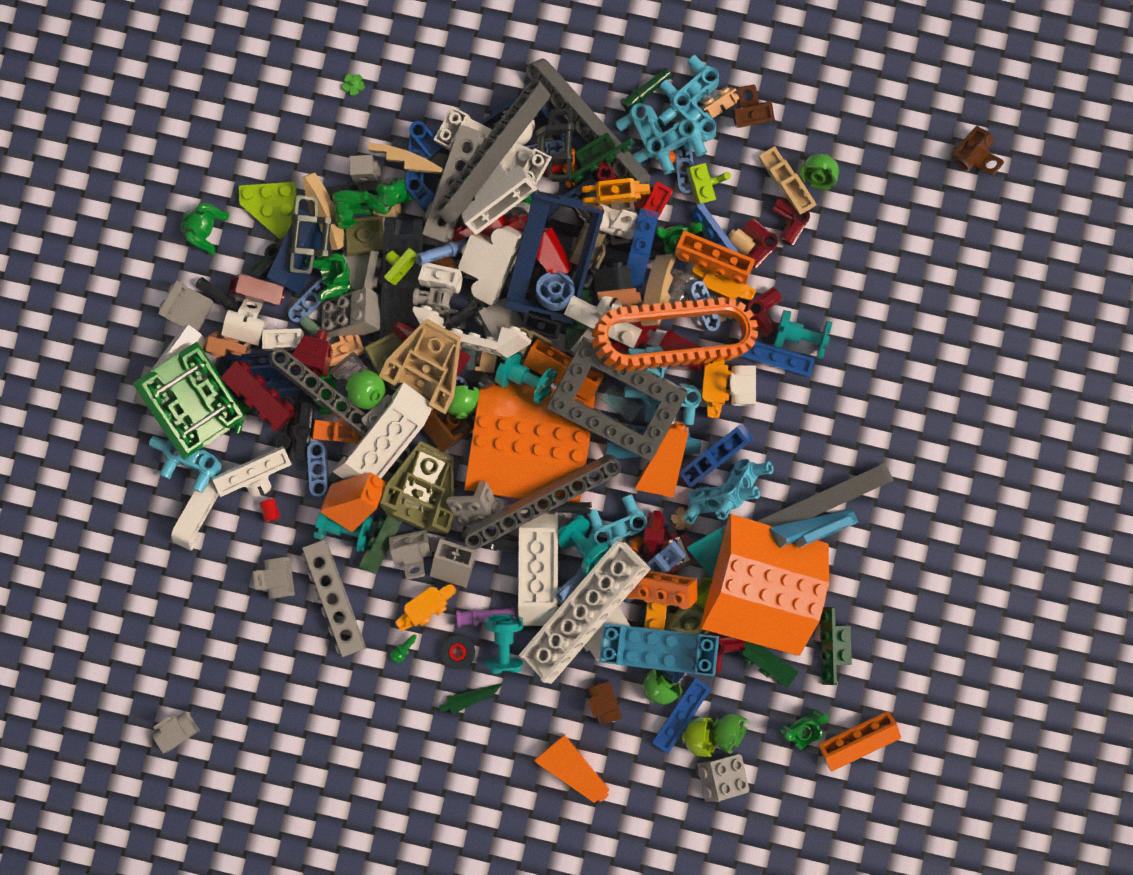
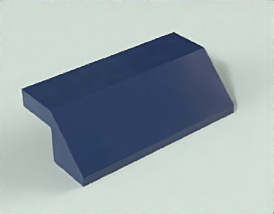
[266,208,322,295]
[224,350,304,399]

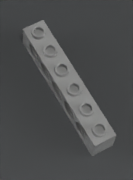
[422,125,486,243]
[301,540,367,657]

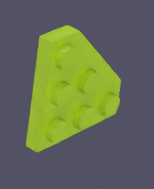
[239,182,297,240]

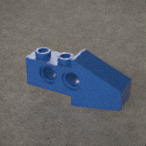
[627,208,660,289]
[679,423,754,488]

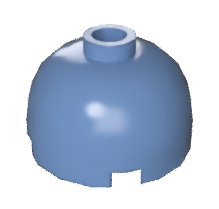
[536,272,575,311]

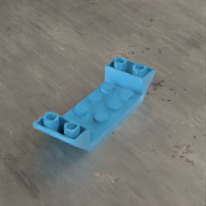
[599,623,719,677]

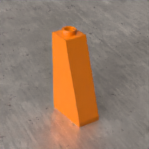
[636,422,689,498]
[534,734,610,803]

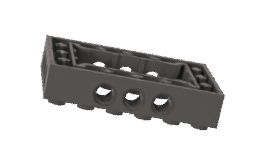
[547,336,688,462]

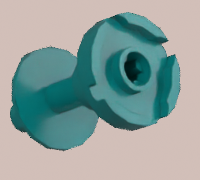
[774,310,832,359]
[495,352,557,405]
[314,512,374,552]
[558,515,613,575]
[485,614,523,674]

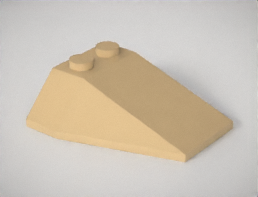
[379,319,461,414]

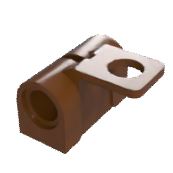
[732,84,775,128]
[952,125,1004,175]
[587,680,622,725]

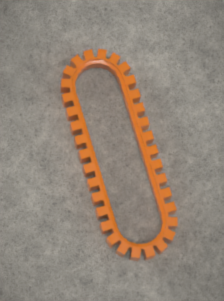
[592,297,758,371]

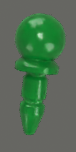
[235,399,251,434]
[390,634,417,663]

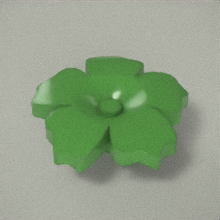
[342,74,365,96]

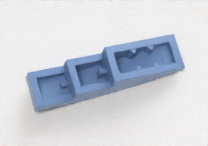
[625,541,687,603]

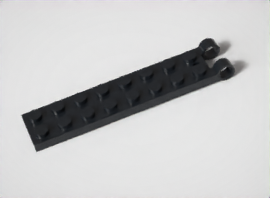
[379,217,424,389]

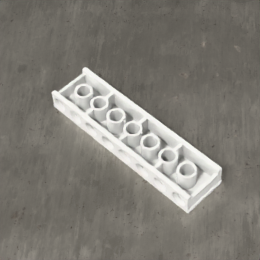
[519,541,651,684]

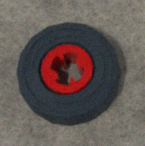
[441,635,476,670]

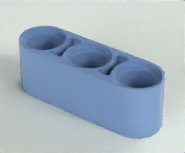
[307,441,329,498]

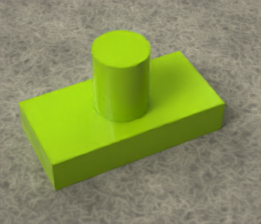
[384,248,417,285]

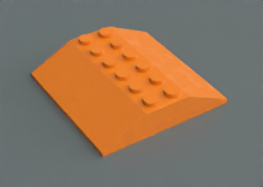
[464,382,595,502]
[700,514,829,656]

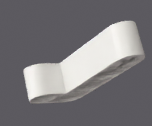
[171,476,219,551]

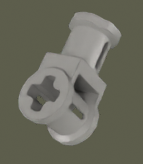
[413,287,453,312]

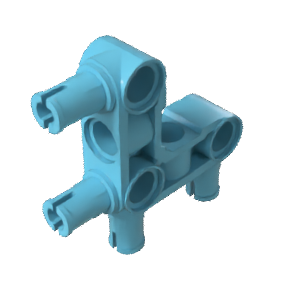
[658,55,719,152]
[616,103,707,175]
[624,345,701,425]
[149,429,222,493]
[683,459,773,524]
[574,494,647,554]

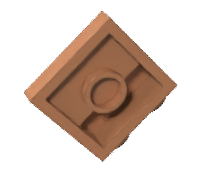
[597,288,641,309]
[203,331,252,357]

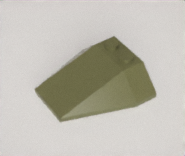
[379,441,454,534]

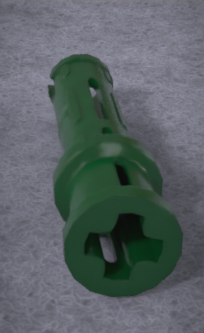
[620,68,672,113]

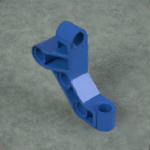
[406,121,444,213]

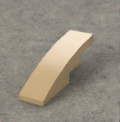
[368,142,444,174]
[758,146,817,215]
[302,173,346,250]
[641,254,676,326]

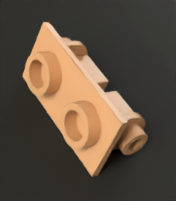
[700,87,739,119]

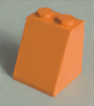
[320,472,386,532]

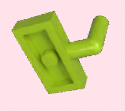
[686,163,731,205]

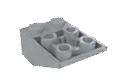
[321,287,381,337]

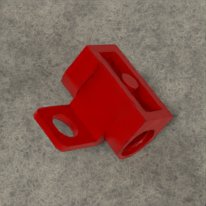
[633,181,674,218]

